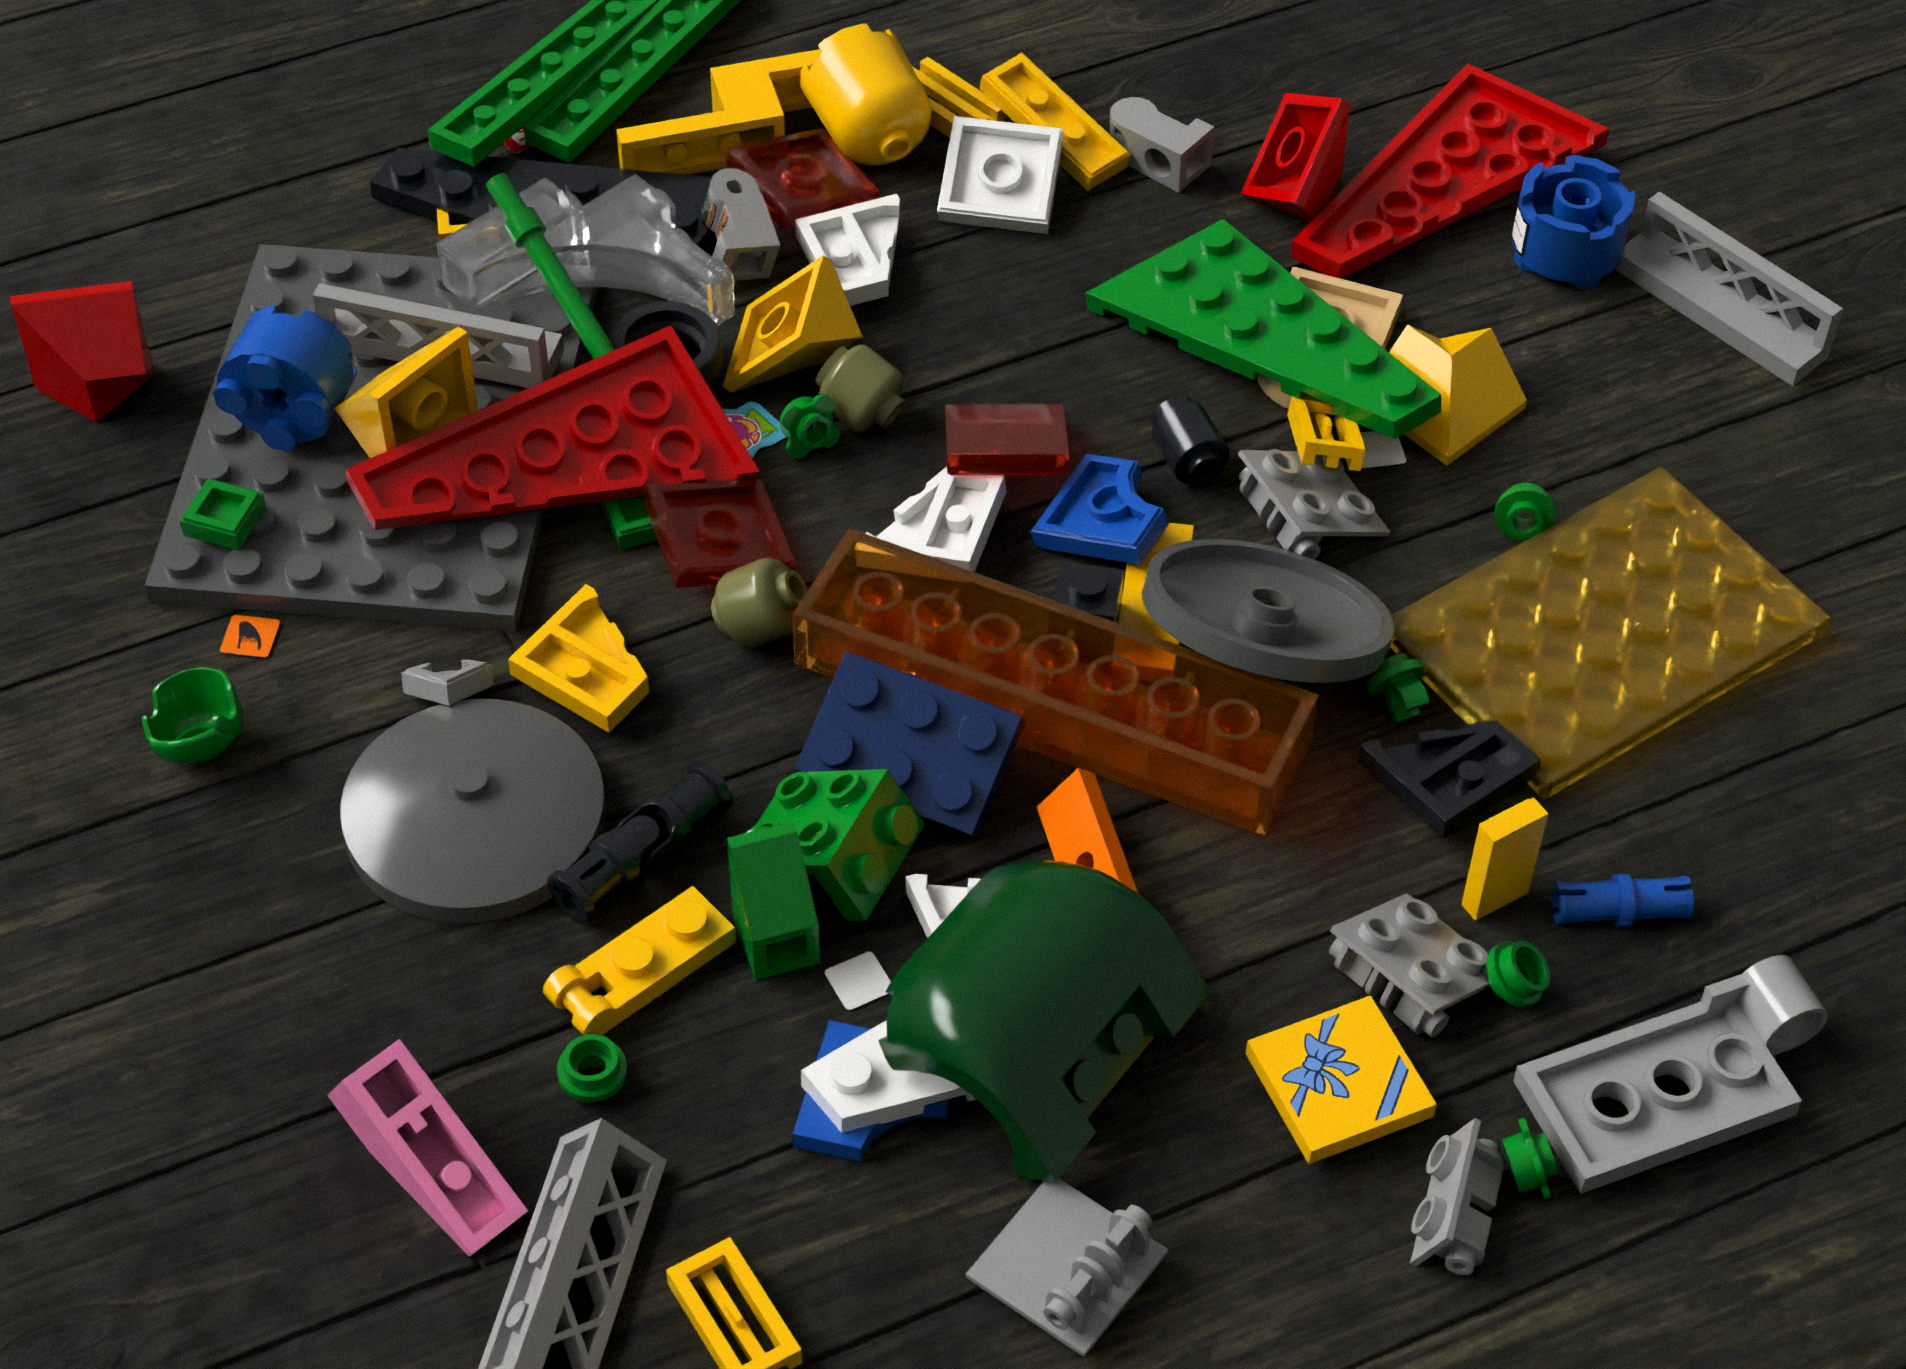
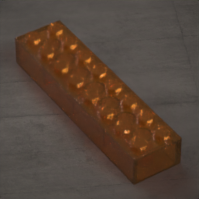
[793,528,1319,836]

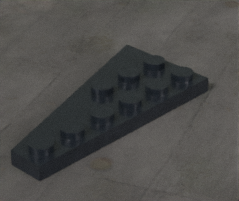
[370,148,716,301]

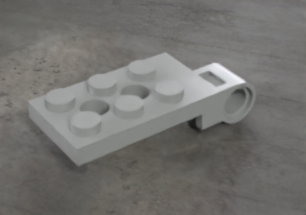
[1513,955,1828,1194]

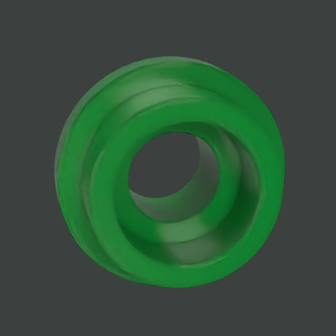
[1495,483,1557,542]
[1487,940,1550,1008]
[557,1034,627,1102]

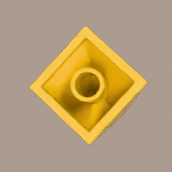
[723,255,863,393]
[1389,325,1527,466]
[334,326,478,458]

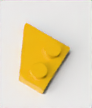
[508,584,649,733]

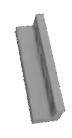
[1614,191,1843,386]
[312,283,564,388]
[478,1118,667,1369]

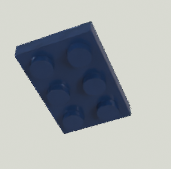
[795,651,1026,841]

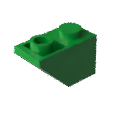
[727,821,820,981]

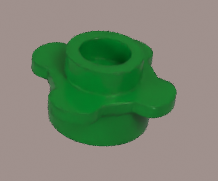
[780,394,840,459]
[1501,1117,1559,1199]

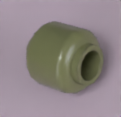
[815,345,905,433]
[711,557,808,648]

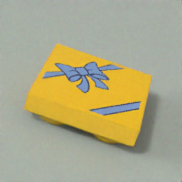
[1245,996,1437,1164]

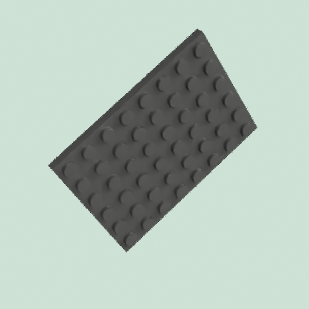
[145,244,599,632]

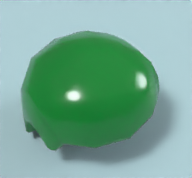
[142,666,244,765]

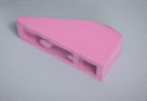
[327,1039,528,1256]

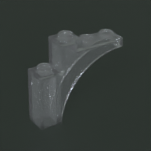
[437,174,735,326]

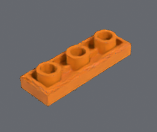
[1037,768,1138,893]

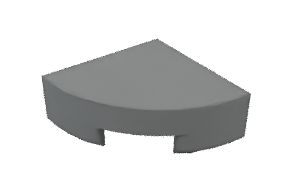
[401,660,494,706]

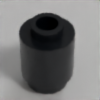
[1151,396,1230,484]

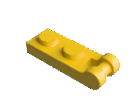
[543,886,736,1035]

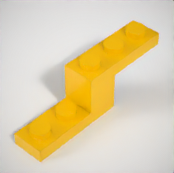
[616,49,822,175]

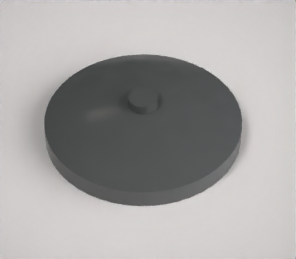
[1142,539,1395,683]
[340,699,606,924]

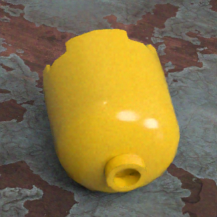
[800,24,932,166]

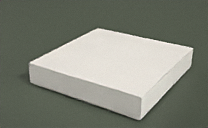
[937,116,1064,234]

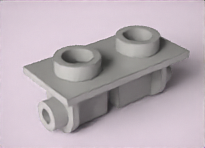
[1410,1118,1505,1275]

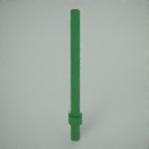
[486,173,615,359]

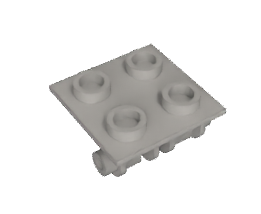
[1238,449,1390,559]
[1329,893,1490,1038]
[966,1179,1168,1357]

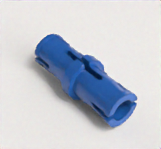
[1551,874,1694,927]

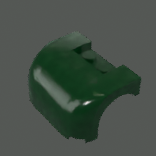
[878,860,1211,1181]

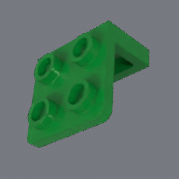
[751,769,925,921]

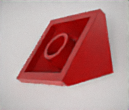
[1240,93,1350,223]
[10,281,154,423]

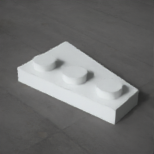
[801,1020,976,1133]

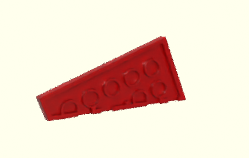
[1290,64,1609,279]
[346,325,760,530]

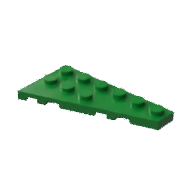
[1085,219,1441,439]

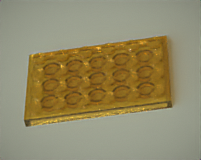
[1390,466,1831,800]

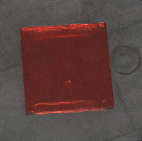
[726,128,879,229]
[945,404,1069,475]
[643,479,797,588]

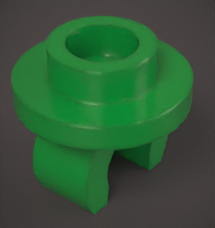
[1365,654,1429,724]

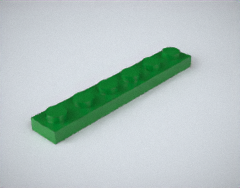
[428,0,659,167]
[523,0,741,164]

